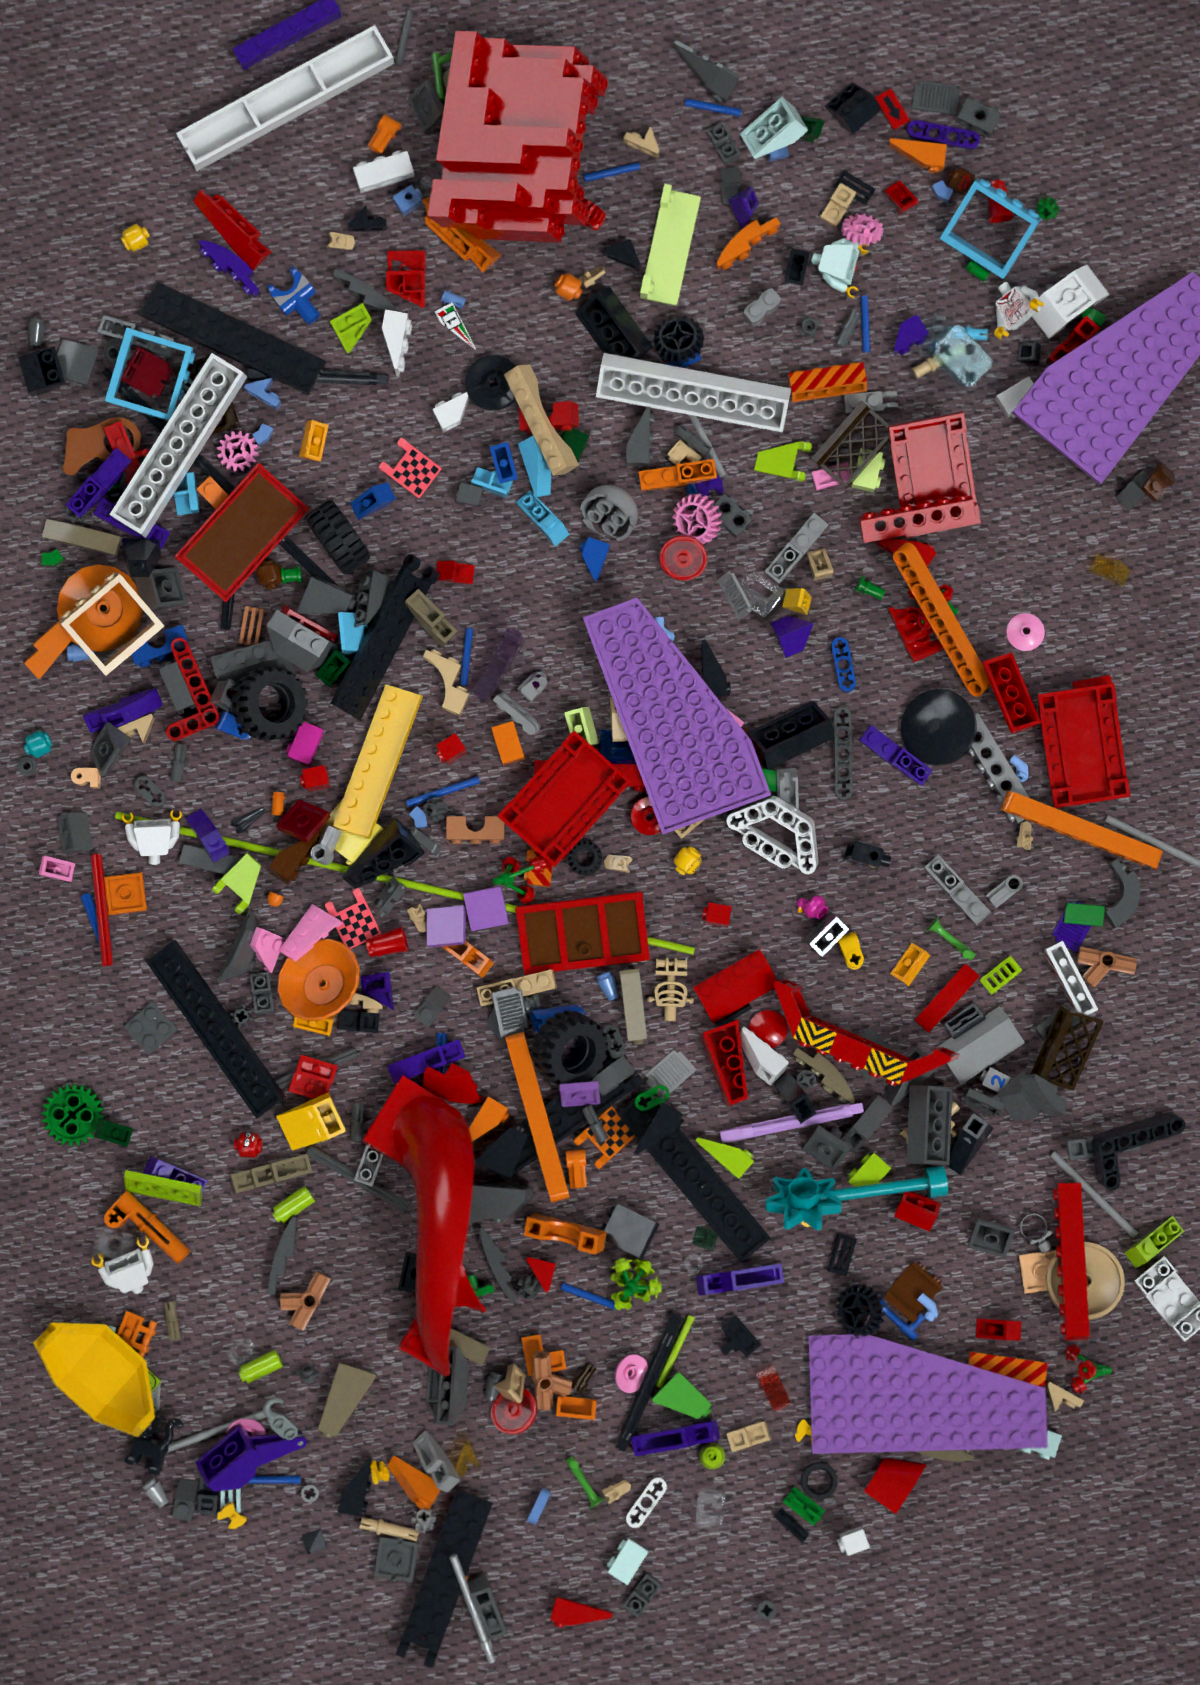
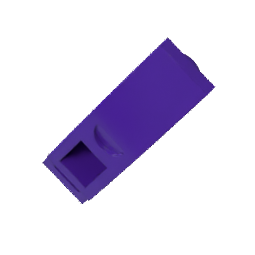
[199,240,260,298]
[66,448,132,518]
[83,688,163,733]
[858,725,933,786]
[387,1039,466,1084]

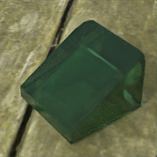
[692,1226,718,1251]

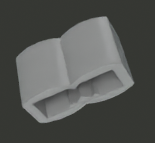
[743,288,781,327]

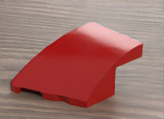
[386,250,426,308]
[888,607,944,663]
[423,1063,483,1104]
[863,1458,927,1514]

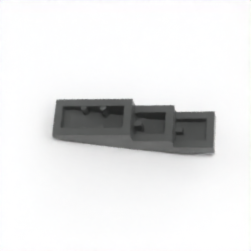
[333,269,399,314]
[97,315,177,358]
[179,845,260,875]
[268,1217,297,1294]
[479,1227,518,1303]

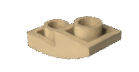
[348,993,383,1013]

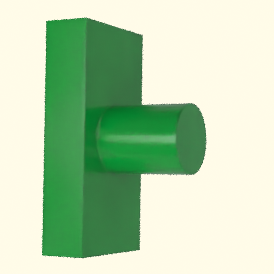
[468,1274,495,1297]

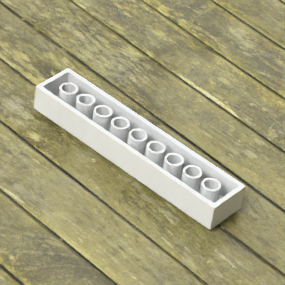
[110,353,247,538]
[596,353,791,432]

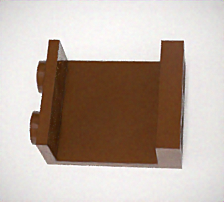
[883,1261,943,1323]

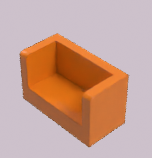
[491,721,525,766]
[556,1395,597,1420]

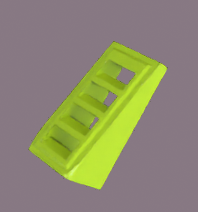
[980,956,1022,995]

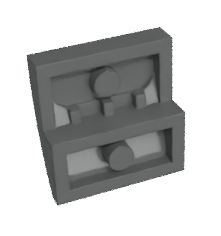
[57,339,99,386]

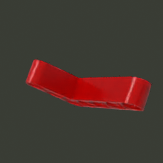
[166,637,219,741]

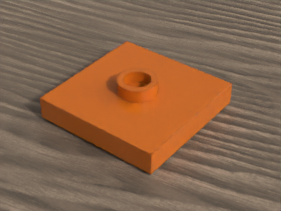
[104,872,147,916]

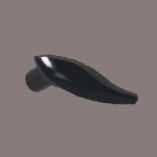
[108,471,126,501]

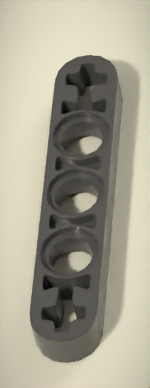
[834,707,853,801]

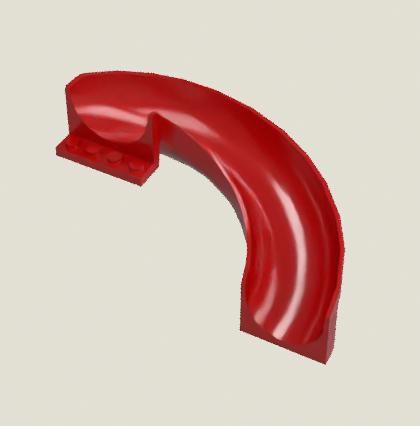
[361,1075,486,1377]

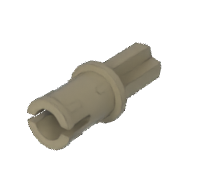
[163,1301,181,1341]

